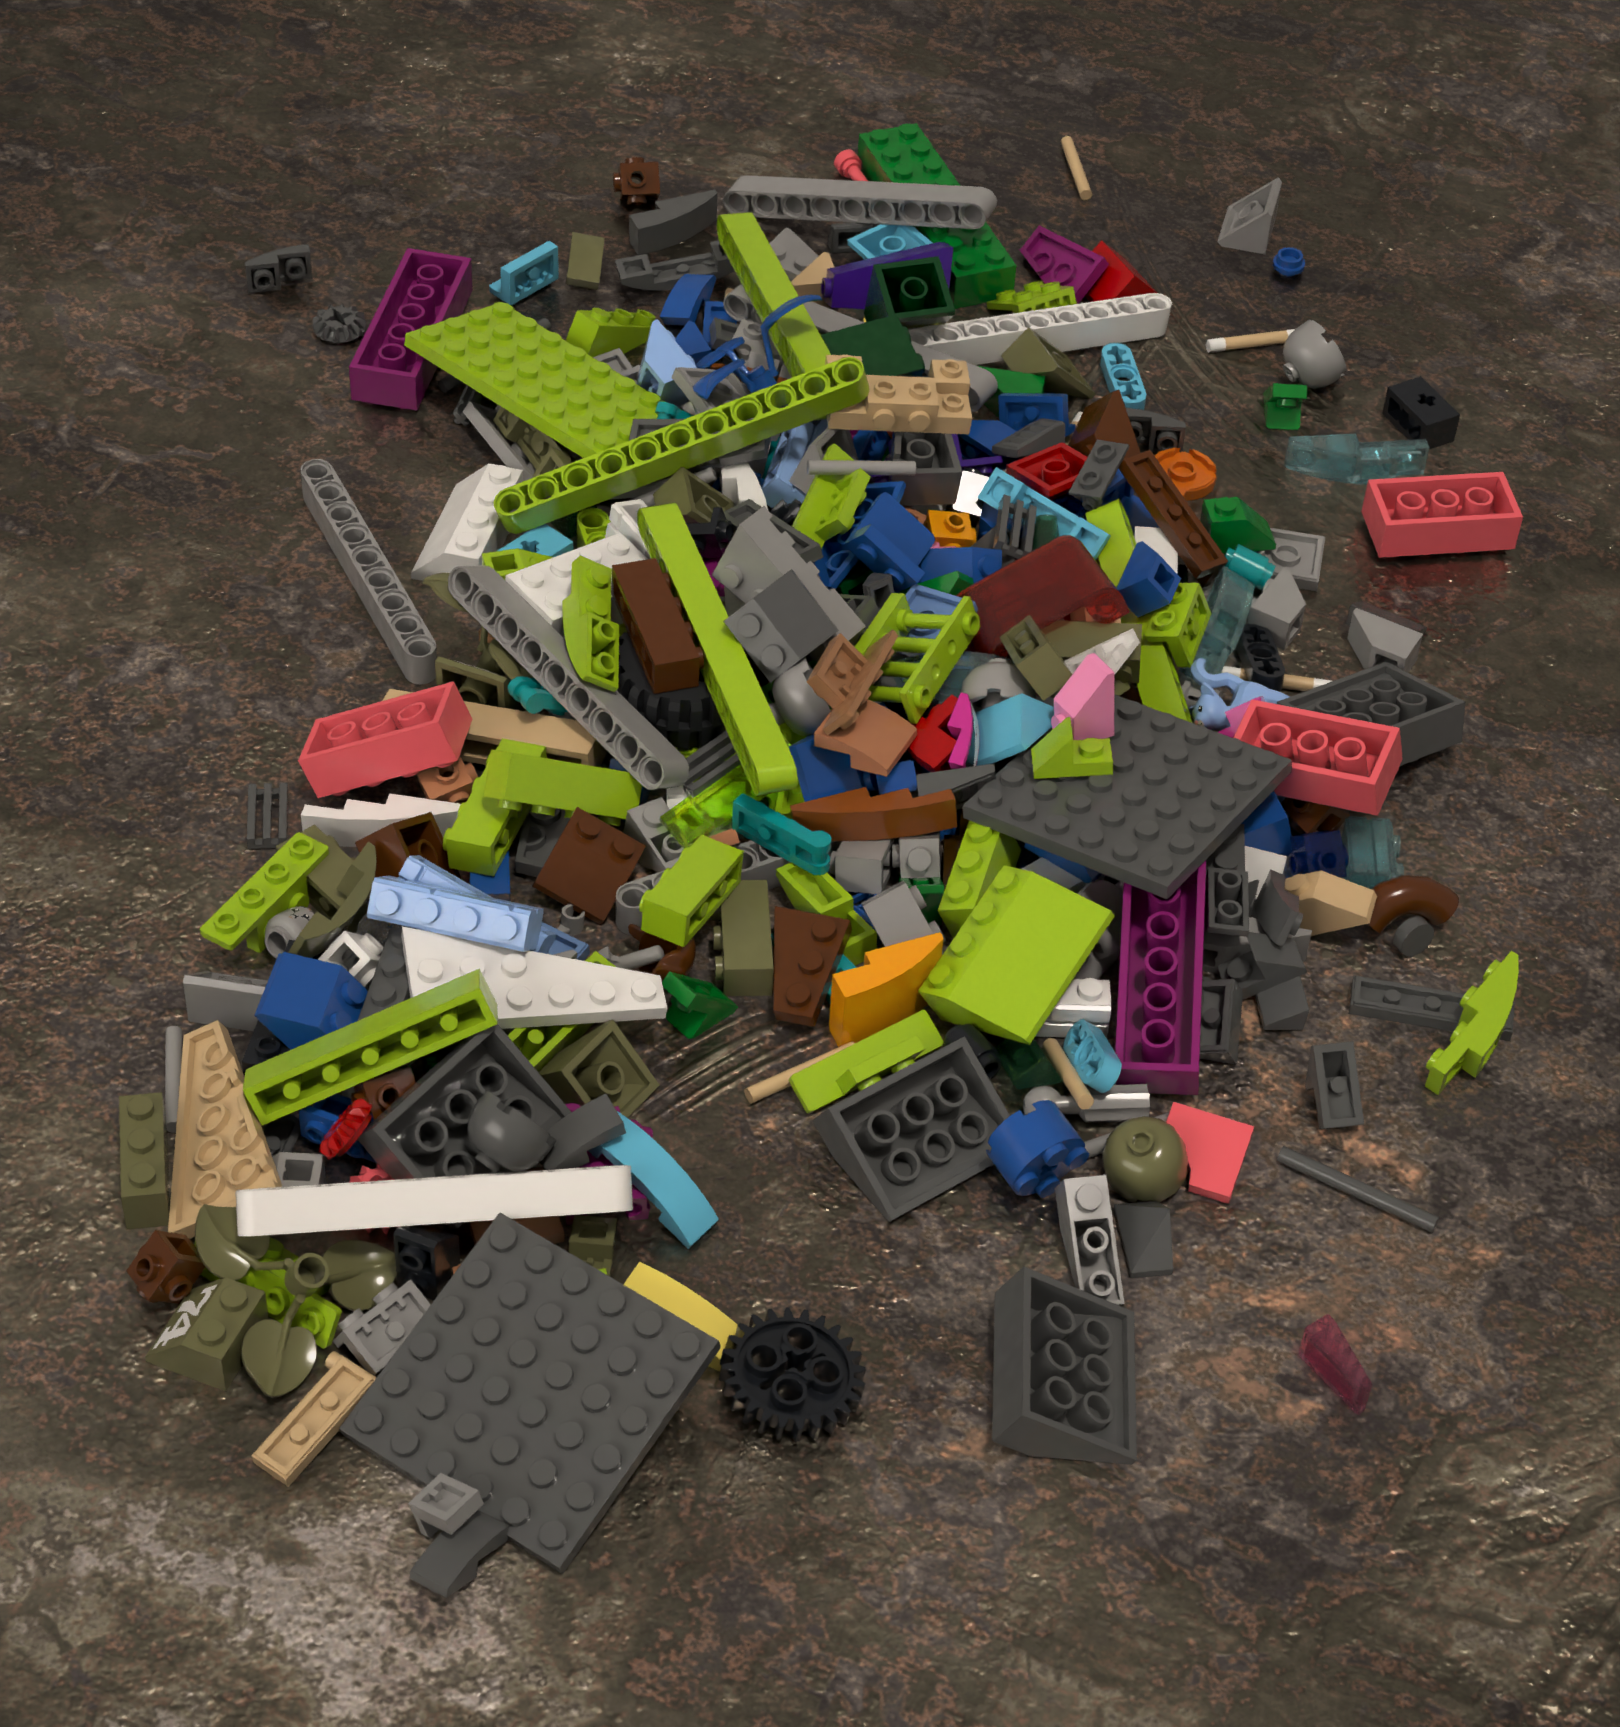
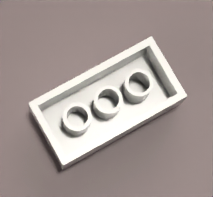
[505,533,648,639]

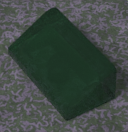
[995,1037,1063,1089]

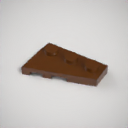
[773,906,852,1027]

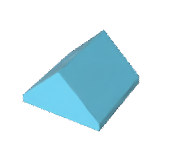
[847,224,932,260]
[975,693,1054,766]

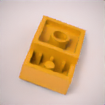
[829,932,944,1047]

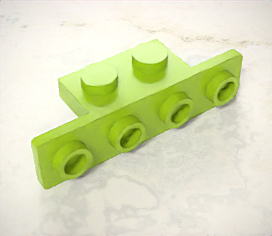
[792,443,871,549]
[200,832,329,953]
[789,1010,944,1114]
[194,1238,342,1349]

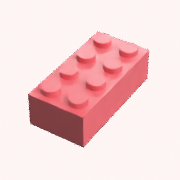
[1361,472,1523,558]
[298,681,473,798]
[1233,699,1403,816]

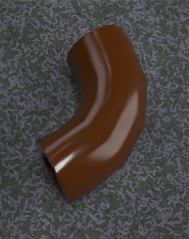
[1368,875,1459,934]

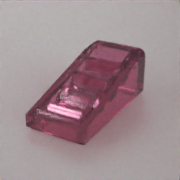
[1298,1314,1372,1415]

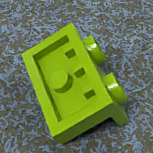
[1145,583,1212,667]

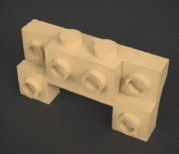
[825,355,972,435]

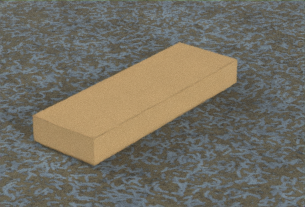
[251,1355,376,1487]

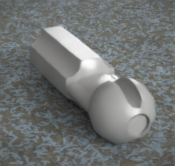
[1023,1084,1150,1123]

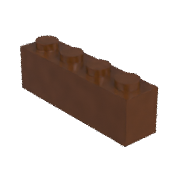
[611,558,704,694]

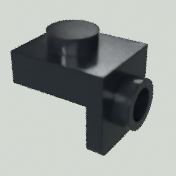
[686,507,733,558]

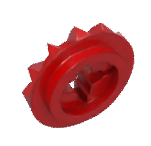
[320,1098,372,1160]

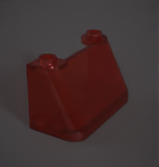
[956,535,1130,665]

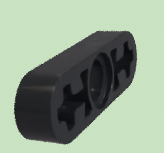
[1236,624,1285,691]

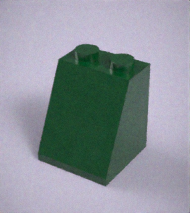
[864,256,955,330]
[821,314,925,377]

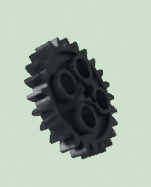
[719,1307,866,1442]

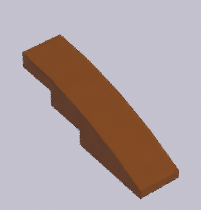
[790,787,957,841]

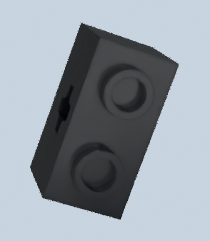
[1382,376,1460,452]

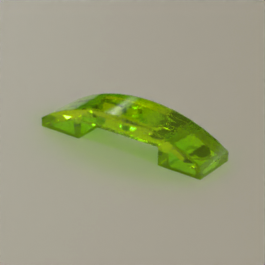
[659,736,791,848]

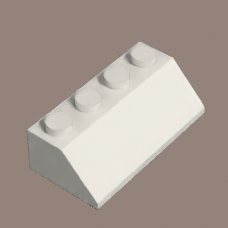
[411,464,523,581]

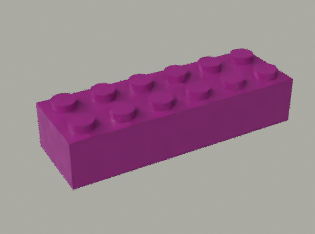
[349,248,473,410]
[1115,860,1206,1095]

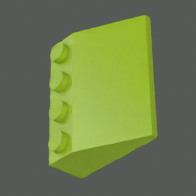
[918,865,1115,1045]

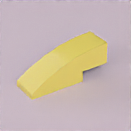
[623,1262,738,1372]

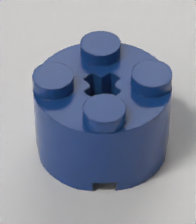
[986,1100,1089,1198]

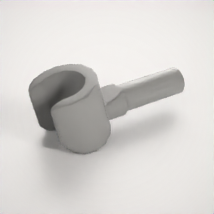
[556,904,585,935]

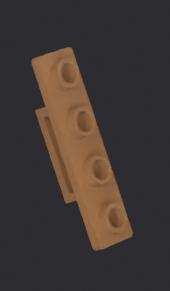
[806,630,899,735]

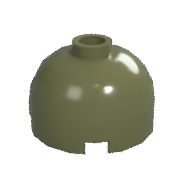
[1102,1116,1188,1203]

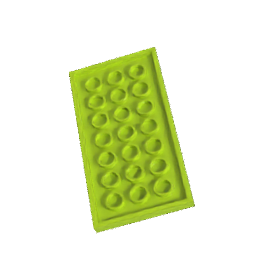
[404,302,684,458]

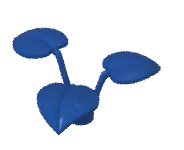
[693,295,823,400]

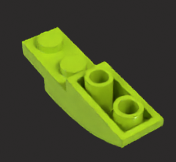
[562,556,619,692]
[1425,950,1519,1095]

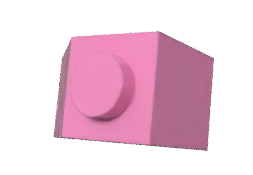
[1051,653,1115,740]

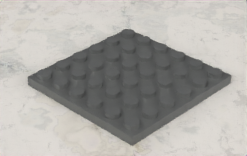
[963,694,1292,899]
[339,1212,721,1574]

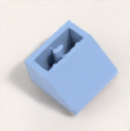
[637,319,697,408]

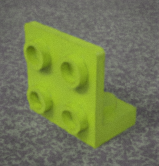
[986,281,1077,313]

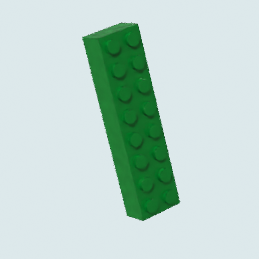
[858,123,1016,309]

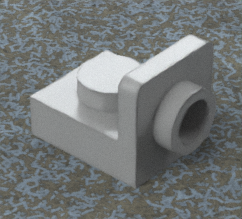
[408,1473,484,1538]

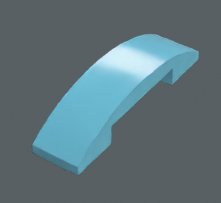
[977,467,1111,567]
[588,1110,719,1249]

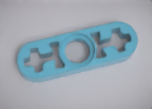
[1100,343,1146,410]
[1063,1019,1122,1093]

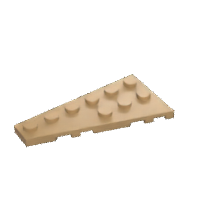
[168,1020,283,1239]

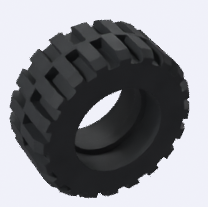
[617,632,756,751]

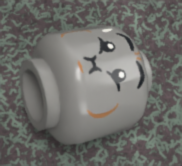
[265,906,315,958]

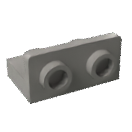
[333,1279,431,1376]

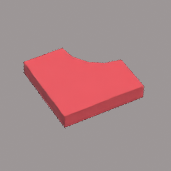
[1166,1102,1254,1204]

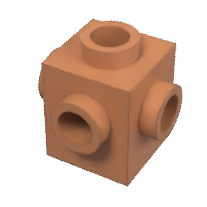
[417,756,478,804]

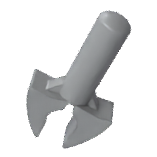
[598,945,664,970]

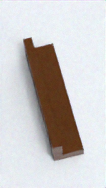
[1119,450,1228,588]

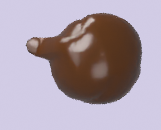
[628,924,696,981]

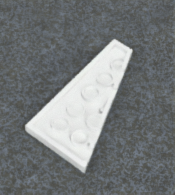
[401,926,667,1029]

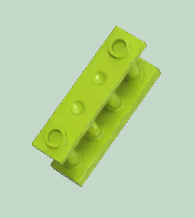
[855,593,981,724]

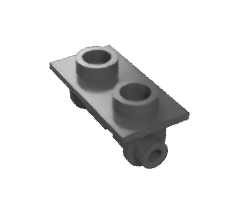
[1068,439,1130,511]

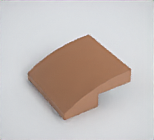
[814,699,917,777]

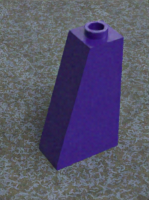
[821,242,953,309]

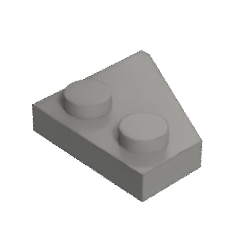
[770,227,818,281]

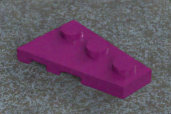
[1020,225,1109,304]

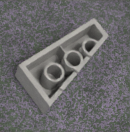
[712,506,866,663]

